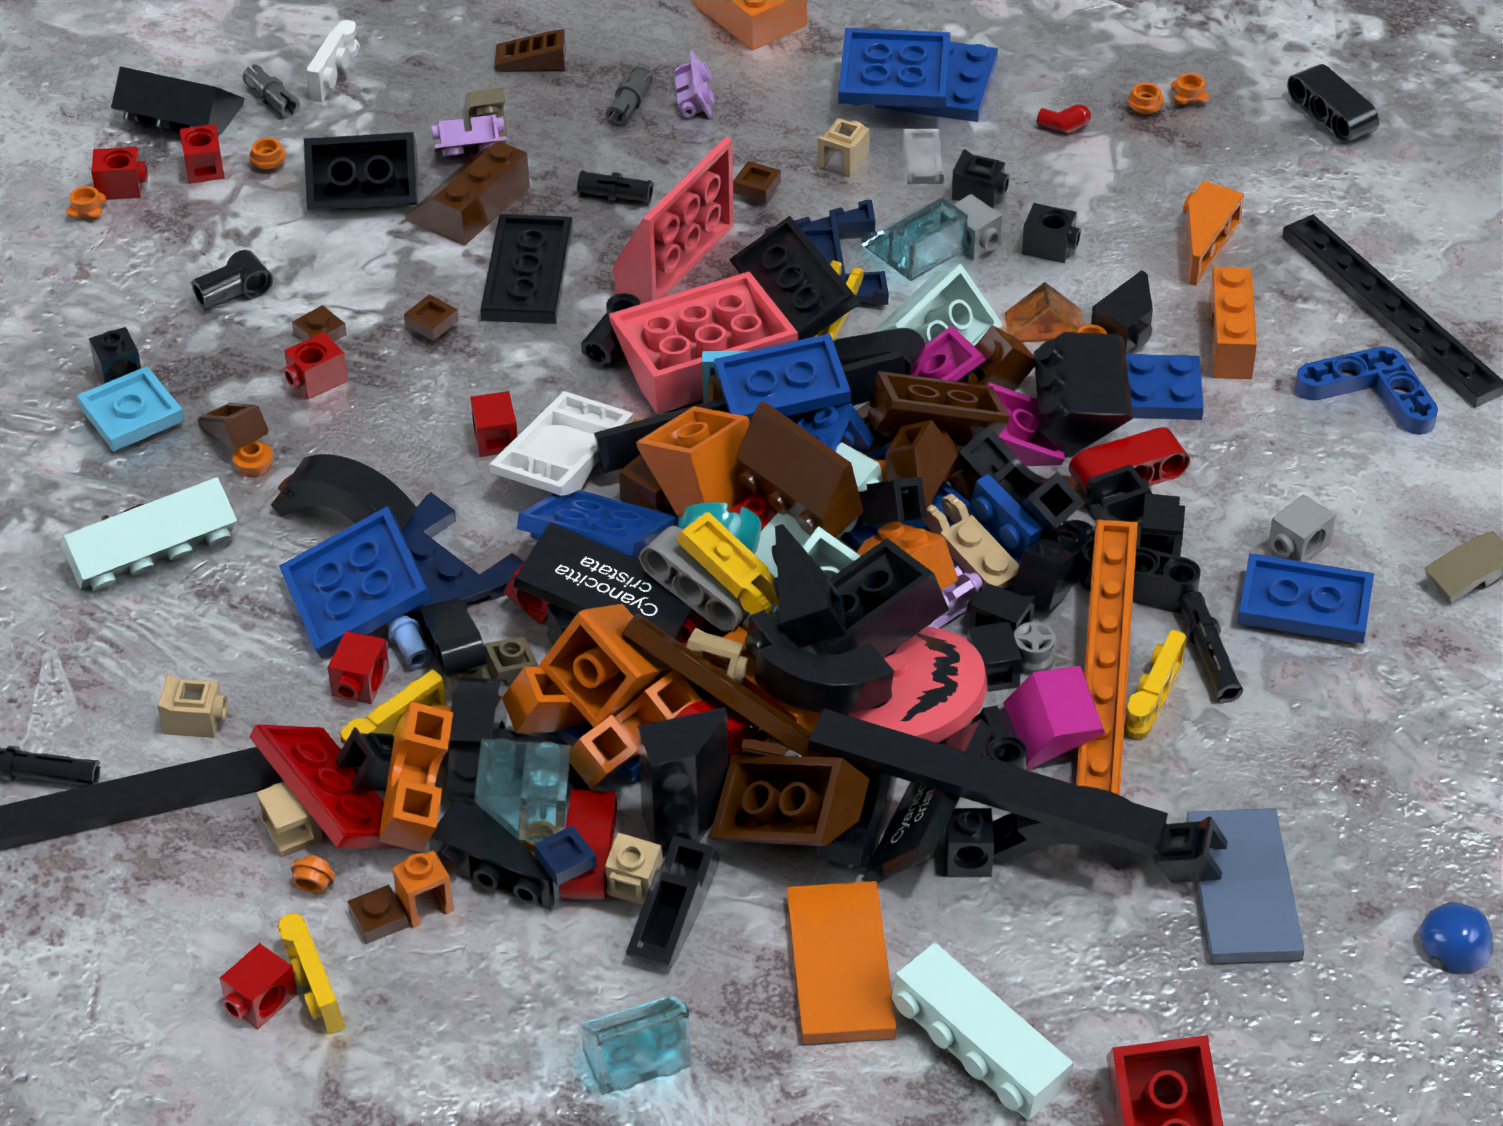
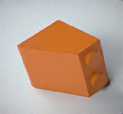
[636,406,768,517]
[539,604,674,727]

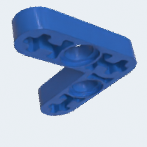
[1295,346,1438,435]

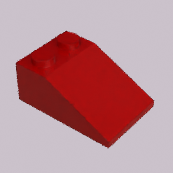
[1106,1035,1223,1126]

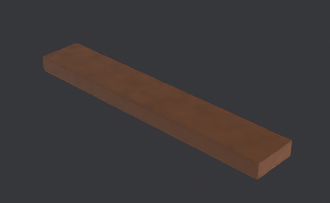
[622,614,829,757]

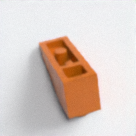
[1183,180,1244,286]
[502,666,589,733]

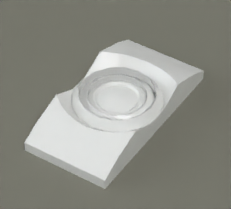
[489,391,634,496]

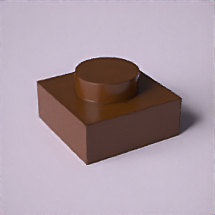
[733,161,781,203]
[404,294,459,341]
[292,305,347,342]
[347,885,408,944]

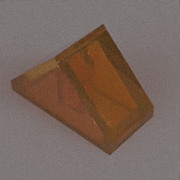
[1005,282,1084,343]

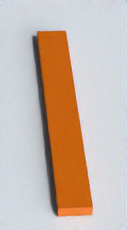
[1076,520,1138,795]

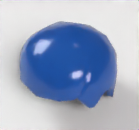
[1420,902,1493,974]

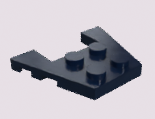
[765,200,889,305]
[401,492,524,626]

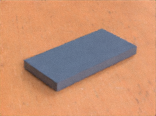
[1186,808,1305,964]

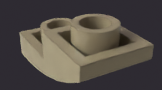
[1425,531,1503,604]
[442,636,538,699]

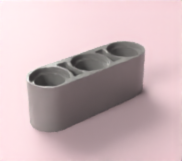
[639,526,756,632]

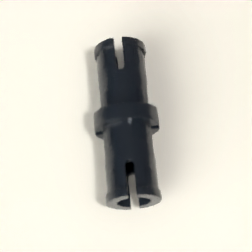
[577,170,654,204]

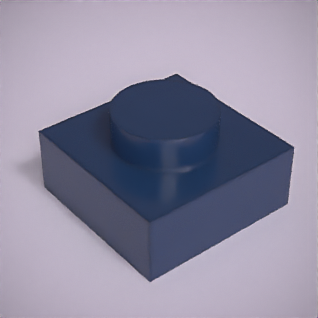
[534,825,597,886]

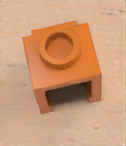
[392,850,454,928]

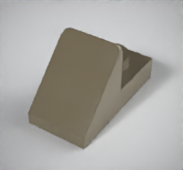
[464,88,507,137]

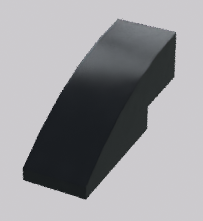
[626,835,720,968]

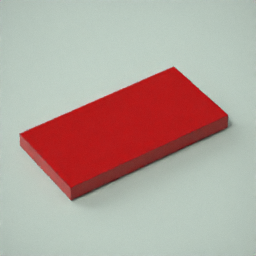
[249,724,405,849]

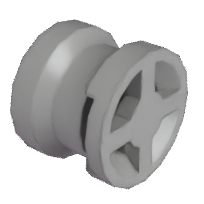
[1014,622,1056,675]

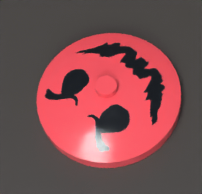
[844,626,987,743]

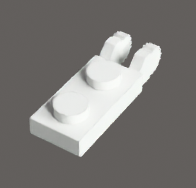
[306,19,360,102]

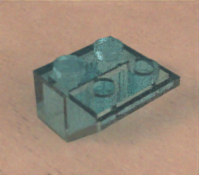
[861,197,968,281]
[474,739,571,842]
[581,996,691,1095]

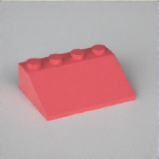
[612,137,734,304]
[609,271,798,414]

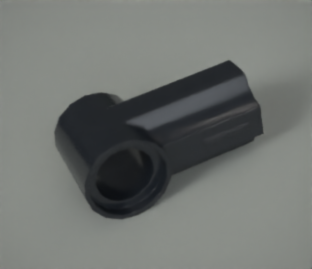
[191,250,273,310]
[581,293,640,367]
[971,705,1027,770]

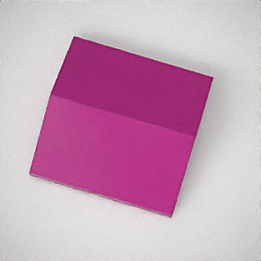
[910,325,986,381]
[986,382,1065,466]
[1003,666,1106,770]

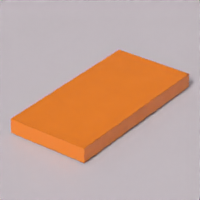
[787,881,896,1044]

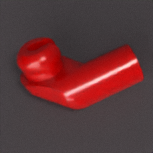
[1036,104,1091,134]

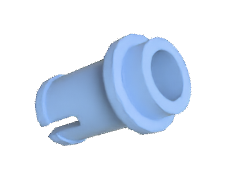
[388,616,432,670]

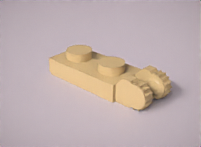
[923,494,1019,589]

